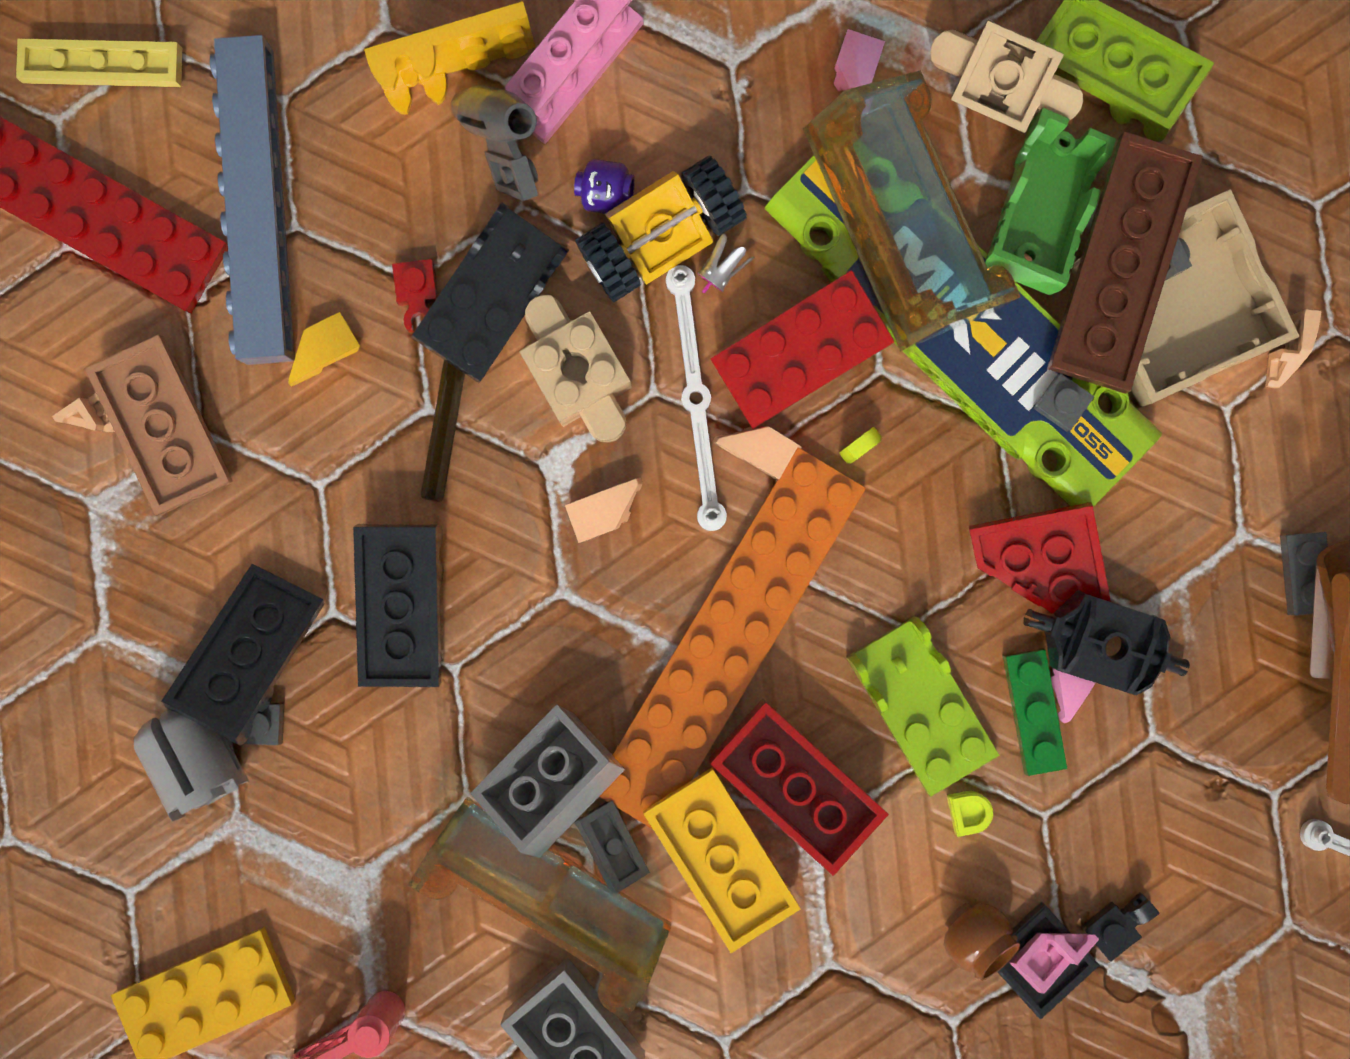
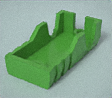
[984,108,1116,295]

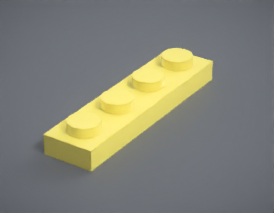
[16,39,183,87]

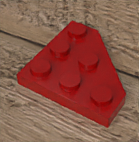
[969,502,1111,613]

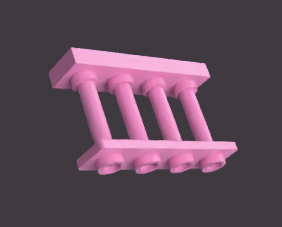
[505,0,644,144]

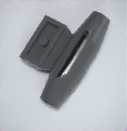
[451,85,538,201]

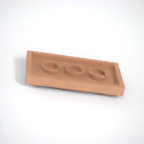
[84,335,233,516]

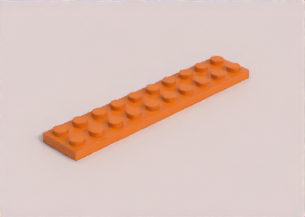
[599,447,866,829]

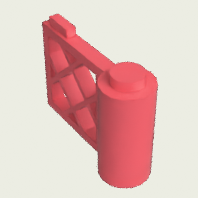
[290,991,405,1059]

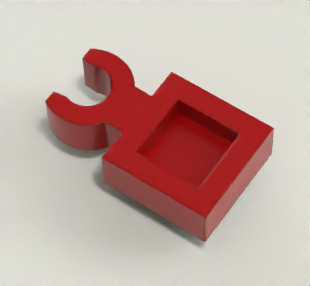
[392,259,438,332]

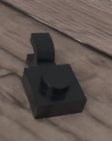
[1081,892,1160,962]

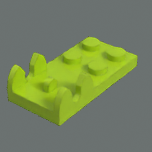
[1036,0,1214,142]
[846,617,1000,797]

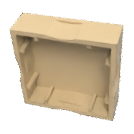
[1071,189,1300,409]

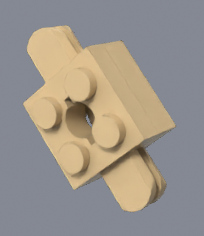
[930,20,1083,133]
[519,295,632,442]

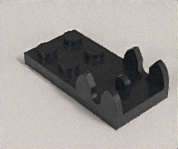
[411,202,569,383]
[353,524,444,687]
[161,564,324,745]

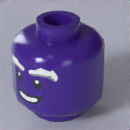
[574,159,635,214]

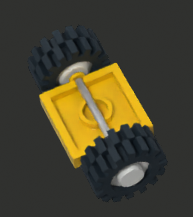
[575,155,747,302]

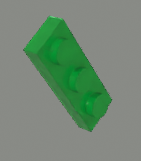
[1002,649,1068,776]

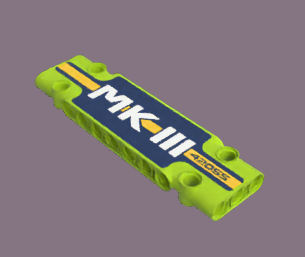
[764,126,1162,507]

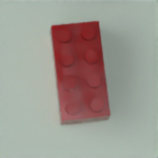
[711,270,896,429]
[709,698,889,876]

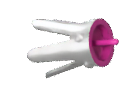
[697,234,755,293]

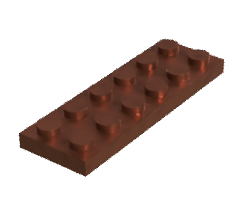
[1047,132,1203,394]

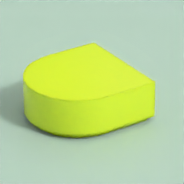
[839,427,883,464]
[947,791,993,837]

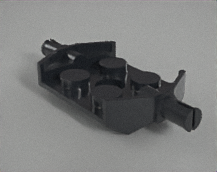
[1023,590,1190,696]

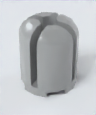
[134,710,249,822]

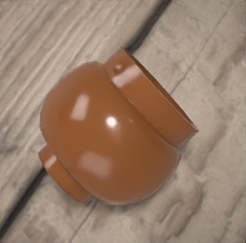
[944,903,1020,981]

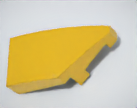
[288,312,360,387]

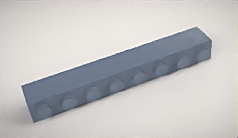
[210,35,295,365]

